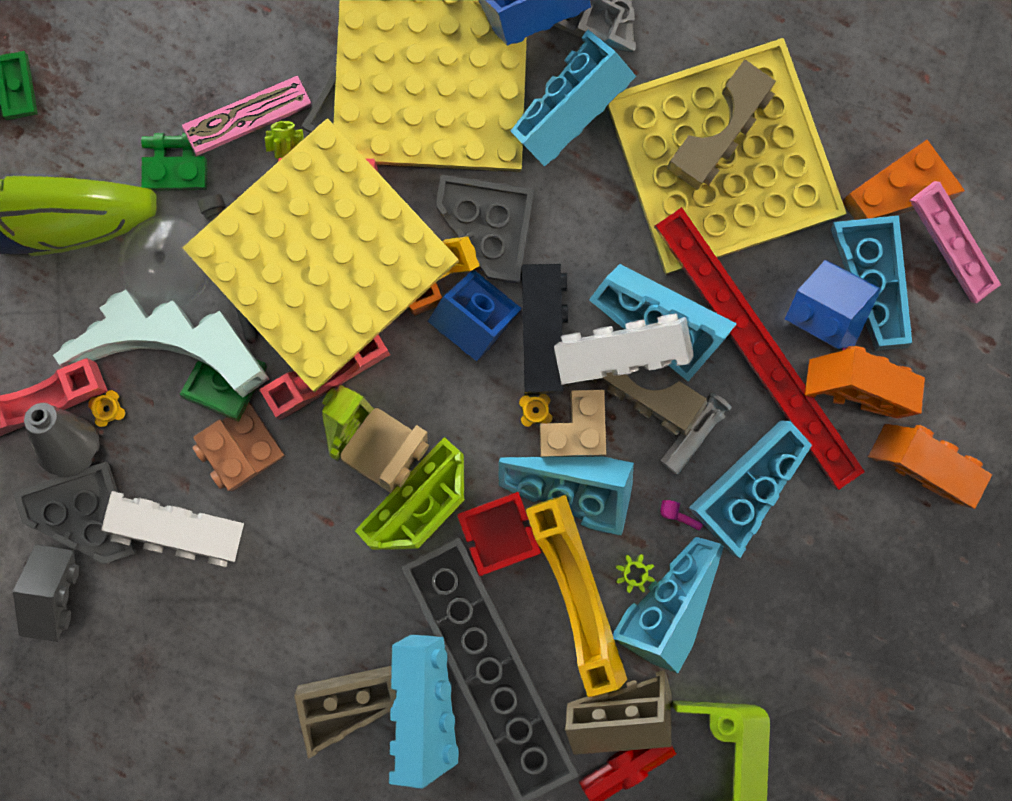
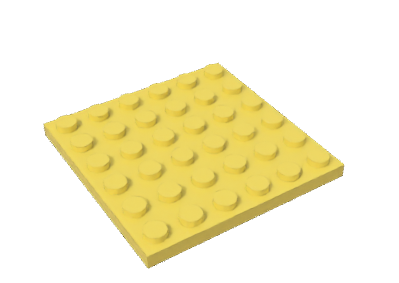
[333,0,527,172]
[607,38,847,275]
[182,118,459,392]

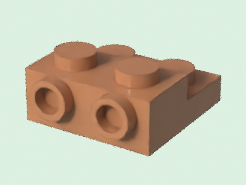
[193,403,286,492]

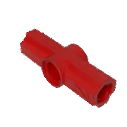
[578,745,677,801]

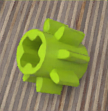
[264,121,304,159]
[615,554,655,593]

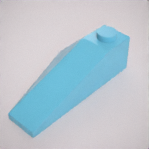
[498,456,634,535]
[613,537,724,673]

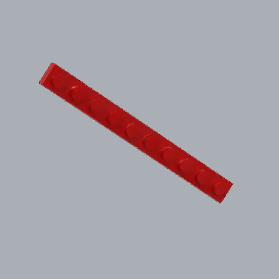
[654,207,865,490]

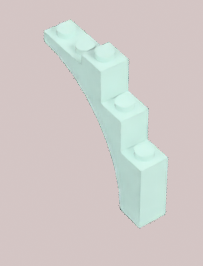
[53,289,269,398]

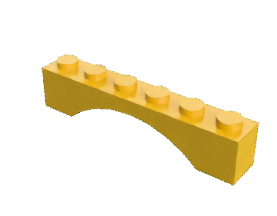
[525,495,628,698]

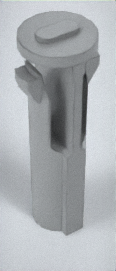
[660,392,732,475]

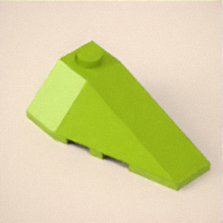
[322,385,374,461]

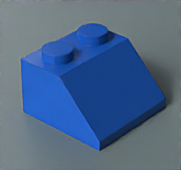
[785,260,881,349]
[427,269,522,361]

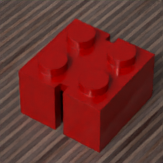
[457,492,541,576]

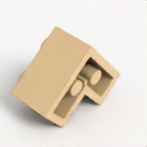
[539,390,606,457]

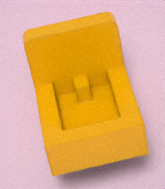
[439,236,480,280]

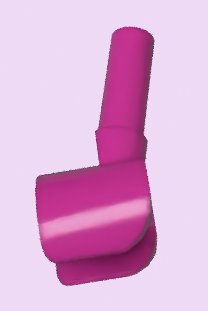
[660,500,703,531]

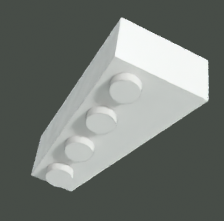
[554,313,694,384]
[102,491,244,567]

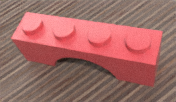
[259,334,390,420]
[0,358,108,436]

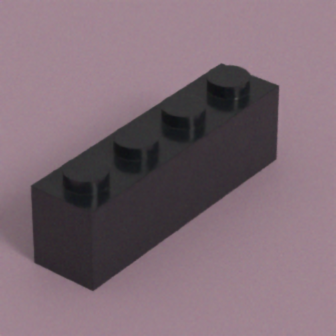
[522,264,569,395]

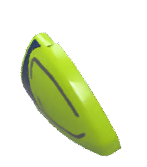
[0,176,157,256]

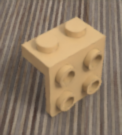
[340,408,429,493]

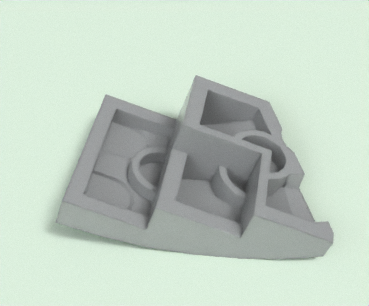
[554,0,636,53]

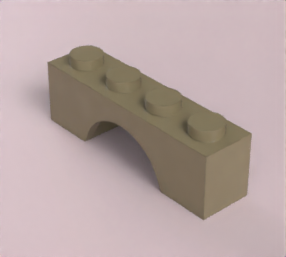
[667,59,776,190]
[589,372,707,436]

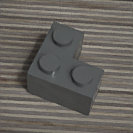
[13,544,79,642]

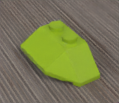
[355,437,464,550]

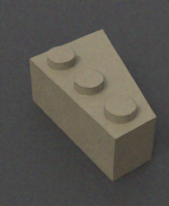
[294,666,397,759]
[565,670,672,755]

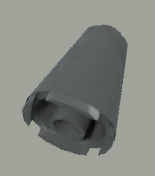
[24,403,100,477]

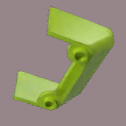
[672,700,770,801]

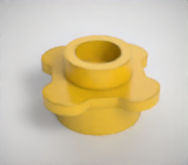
[88,390,125,427]
[519,394,552,427]

